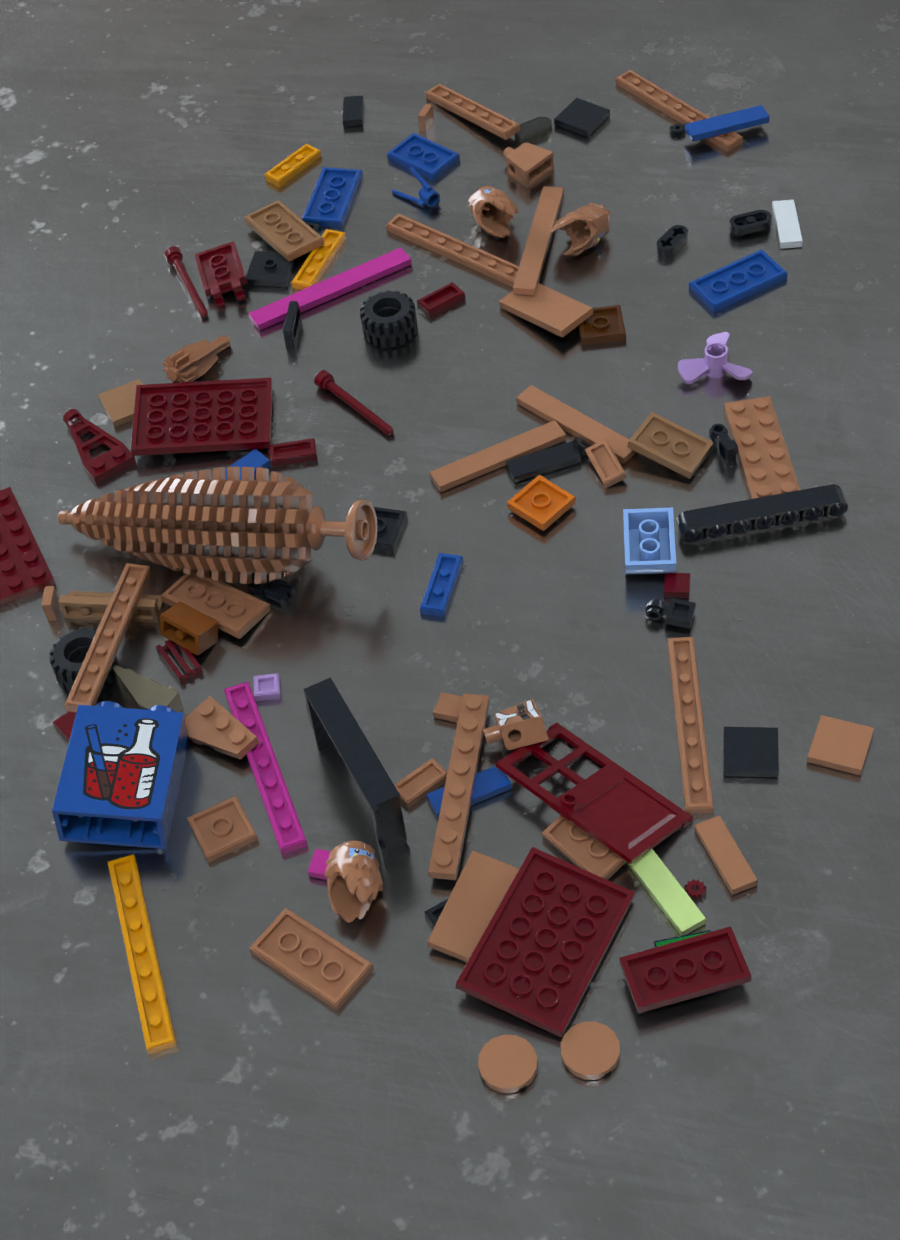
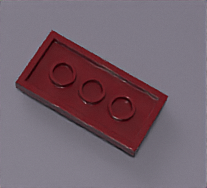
[619,926,751,1013]

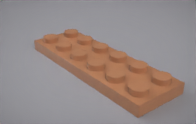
[724,396,800,499]

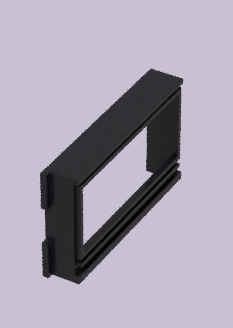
[303,677,410,867]

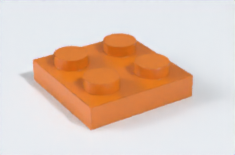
[507,475,576,531]

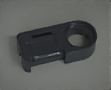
[248,573,296,608]

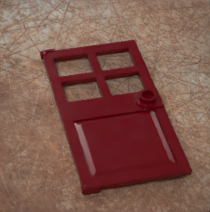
[496,722,694,864]

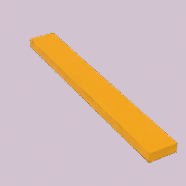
[108,854,177,1055]

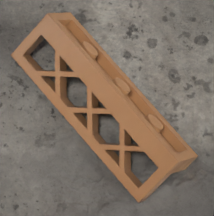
[58,591,164,623]

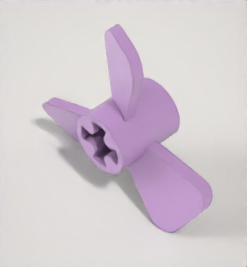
[678,332,753,384]

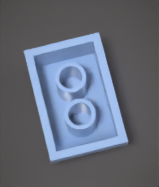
[623,507,676,575]

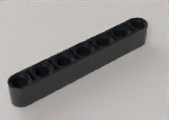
[676,484,848,544]

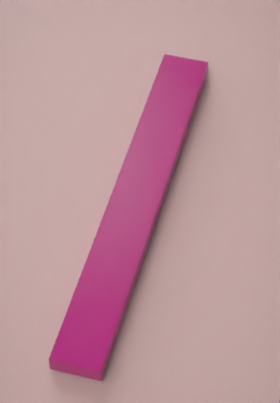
[249,247,412,331]
[224,682,308,855]

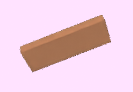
[694,815,758,895]

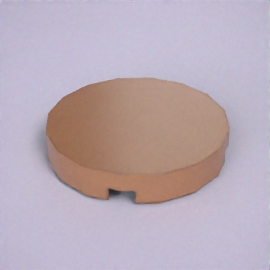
[561,1021,620,1080]
[478,1034,538,1093]

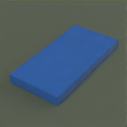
[302,167,363,228]
[689,249,788,313]

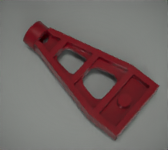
[63,409,136,483]

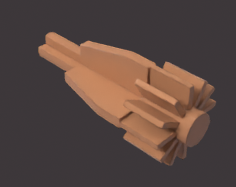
[162,334,231,383]

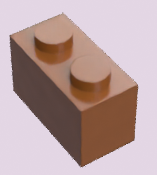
[160,601,219,655]

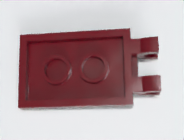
[194,241,247,308]

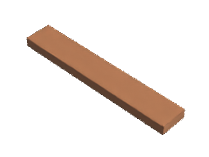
[425,84,520,140]
[516,385,637,464]
[429,420,566,493]

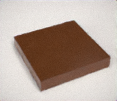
[578,305,626,346]

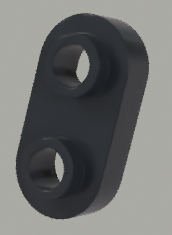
[729,210,772,236]

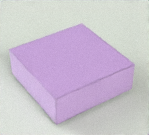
[253,673,281,702]

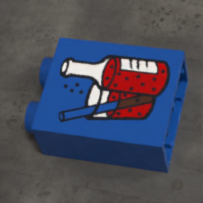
[52,701,188,849]

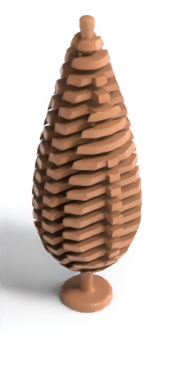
[58,466,377,584]

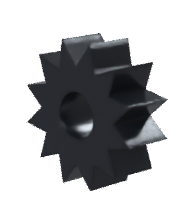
[669,123,686,137]
[572,437,590,454]

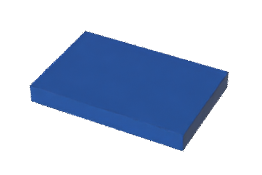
[387,133,460,181]

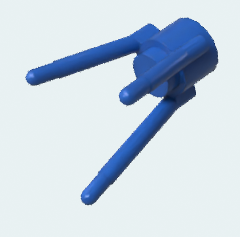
[392,167,440,207]

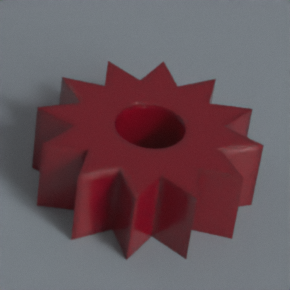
[684,879,706,901]

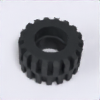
[360,290,418,348]
[49,627,119,693]

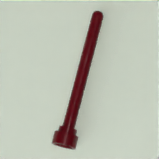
[164,246,208,318]
[314,370,394,435]

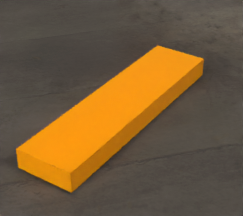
[291,229,346,290]

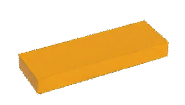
[264,144,321,188]

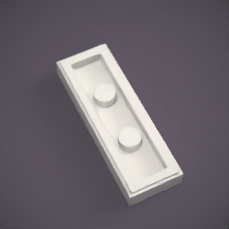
[772,200,803,249]

